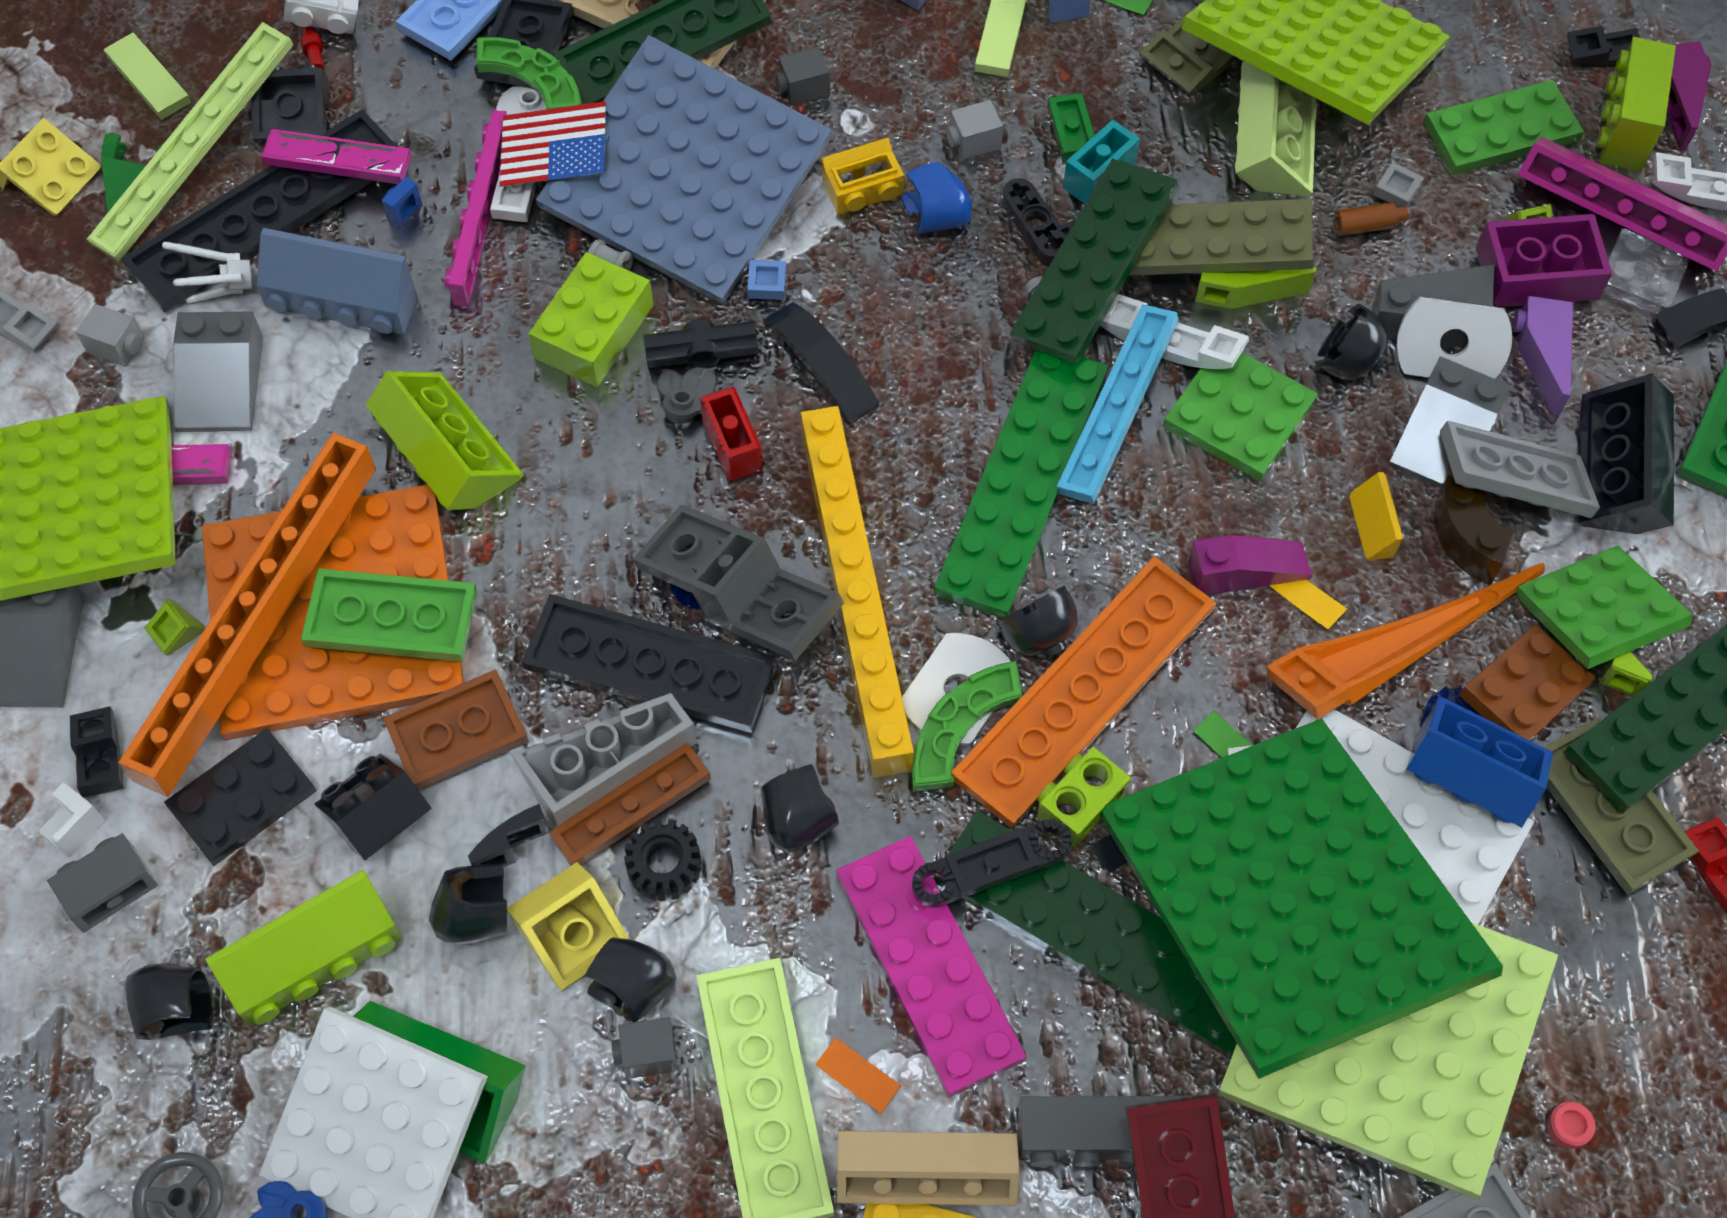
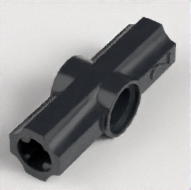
[643,319,758,368]

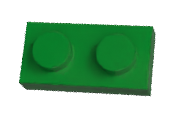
[1047,93,1095,162]

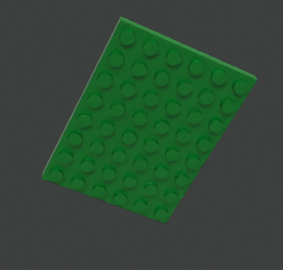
[1100,718,1503,1079]

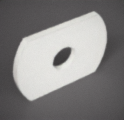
[1396,297,1512,379]
[902,633,1011,747]

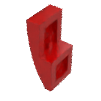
[1684,817,1727,913]

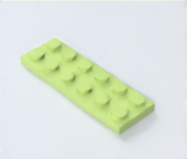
[696,958,834,1218]

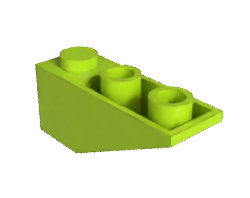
[1195,267,1316,309]

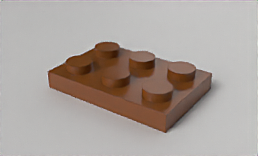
[1458,624,1596,741]
[383,669,529,790]

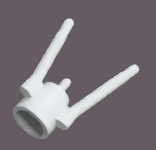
[162,242,252,303]

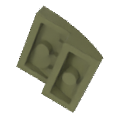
[1139,12,1237,95]

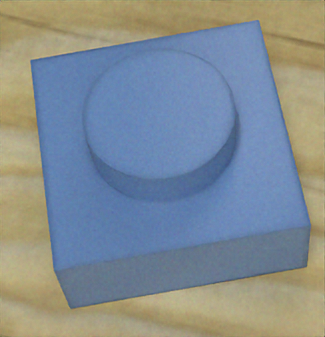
[747,260,787,300]

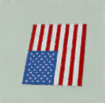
[499,101,606,187]

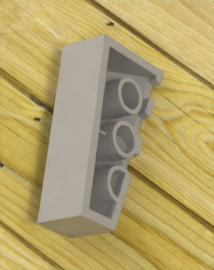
[509,693,697,827]

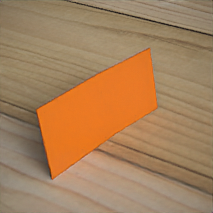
[815,1037,901,1113]

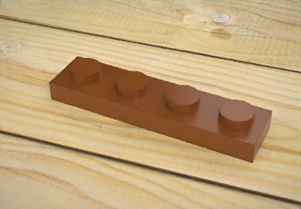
[549,743,711,866]

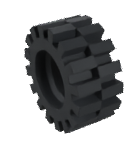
[624,819,702,901]

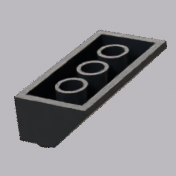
[1579,373,1674,534]

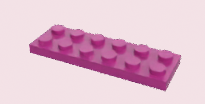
[836,836,1027,1098]

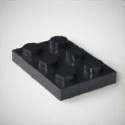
[474,0,574,88]
[164,728,317,867]

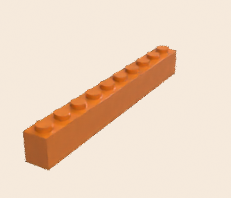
[118,432,376,797]

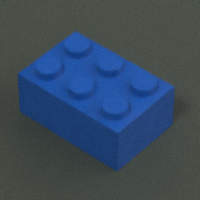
[1406,696,1553,828]

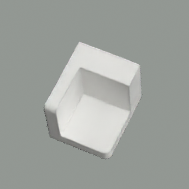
[39,782,105,858]

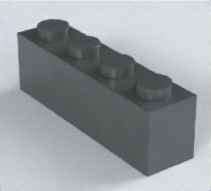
[1018,1096,1196,1167]

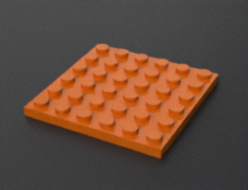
[202,484,464,741]

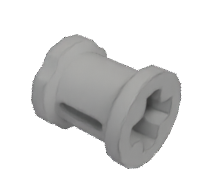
[588,239,633,271]

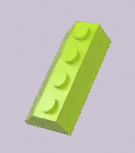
[365,371,524,510]
[205,869,403,1027]

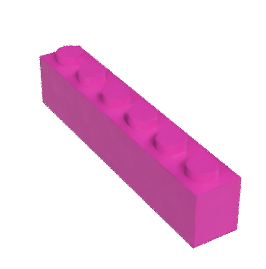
[1518,137,1727,271]

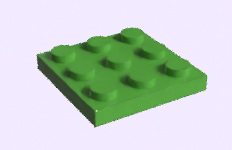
[1162,352,1318,481]
[1517,545,1693,669]

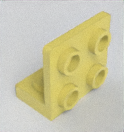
[0,117,101,216]

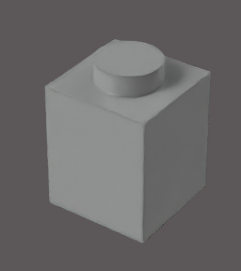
[946,100,1003,160]
[76,304,145,367]

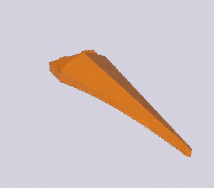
[1266,563,1545,719]

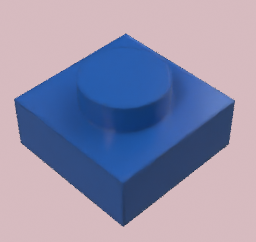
[382,177,423,229]

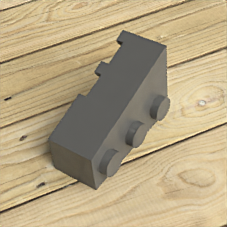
[1372,265,1494,348]

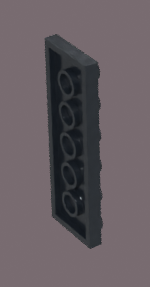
[522,594,776,733]

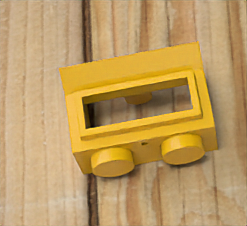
[822,137,904,215]

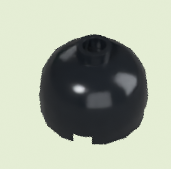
[1315,303,1388,380]
[996,585,1078,658]

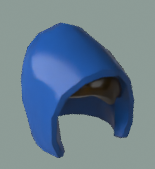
[901,162,972,234]

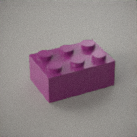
[1476,214,1612,307]

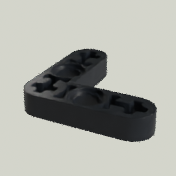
[1002,178,1076,267]

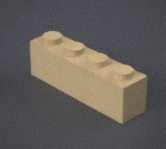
[837,1131,1020,1206]

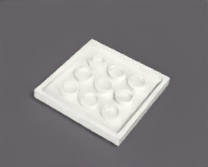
[259,1007,488,1218]

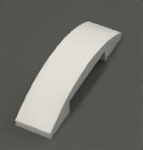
[1653,152,1727,210]
[1100,294,1249,369]

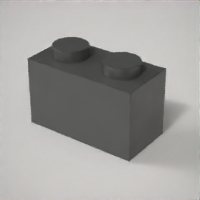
[47,833,159,933]

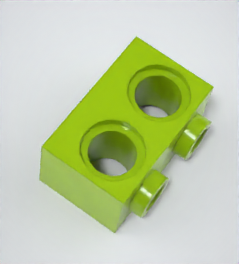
[1037,746,1132,849]

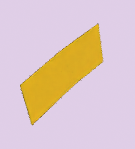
[1269,580,1347,629]

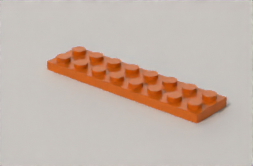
[951,556,1216,829]

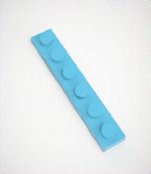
[1056,304,1179,504]

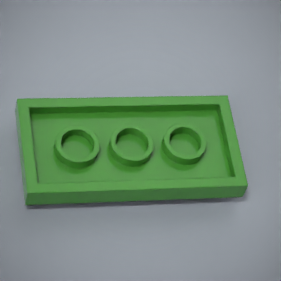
[1424,80,1584,175]
[301,568,478,662]

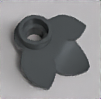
[657,367,716,424]

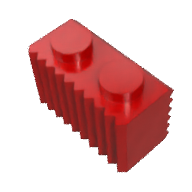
[700,387,763,481]

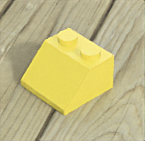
[507,862,629,991]

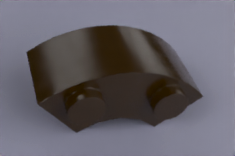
[1434,474,1513,585]

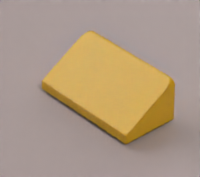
[1349,472,1403,560]

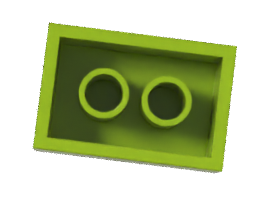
[1596,37,1676,172]
[528,252,654,388]

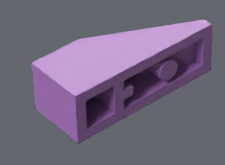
[1512,296,1573,415]

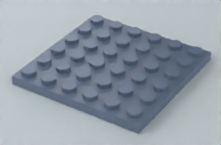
[536,35,832,305]

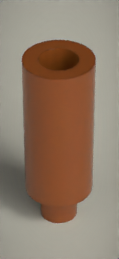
[1333,202,1409,237]

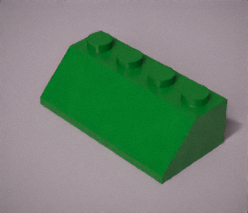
[353,1001,526,1163]

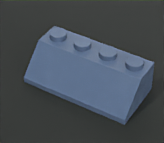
[257,228,418,335]

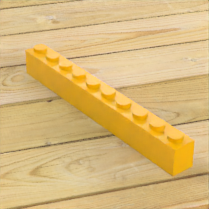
[801,406,914,778]

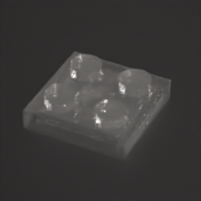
[1603,228,1690,313]

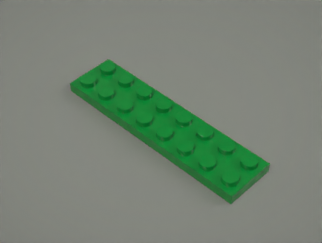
[934,350,1109,618]

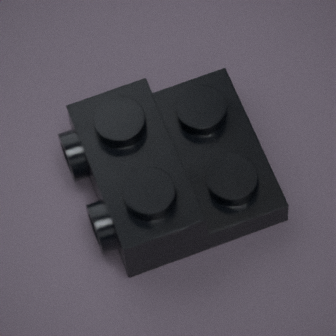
[251,64,329,143]

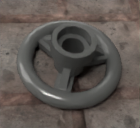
[132,1152,224,1218]

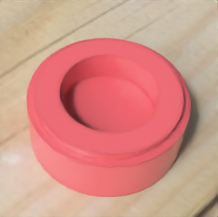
[1547,1102,1595,1149]

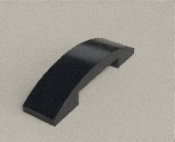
[763,302,879,425]

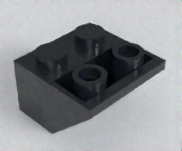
[314,753,432,861]

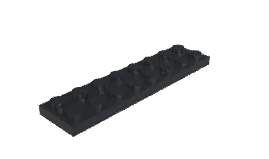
[120,109,398,313]

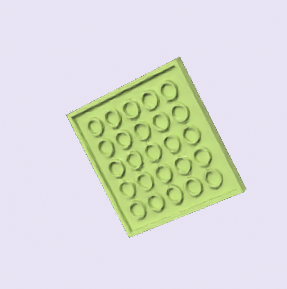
[1218,923,1558,1200]

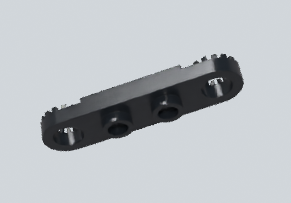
[912,818,1072,908]

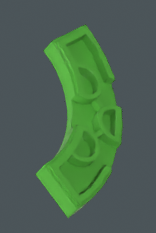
[476,37,582,109]
[912,661,1022,792]

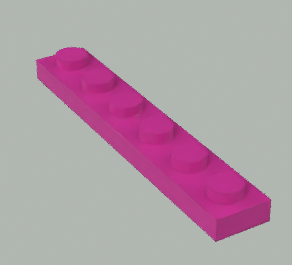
[445,110,507,307]

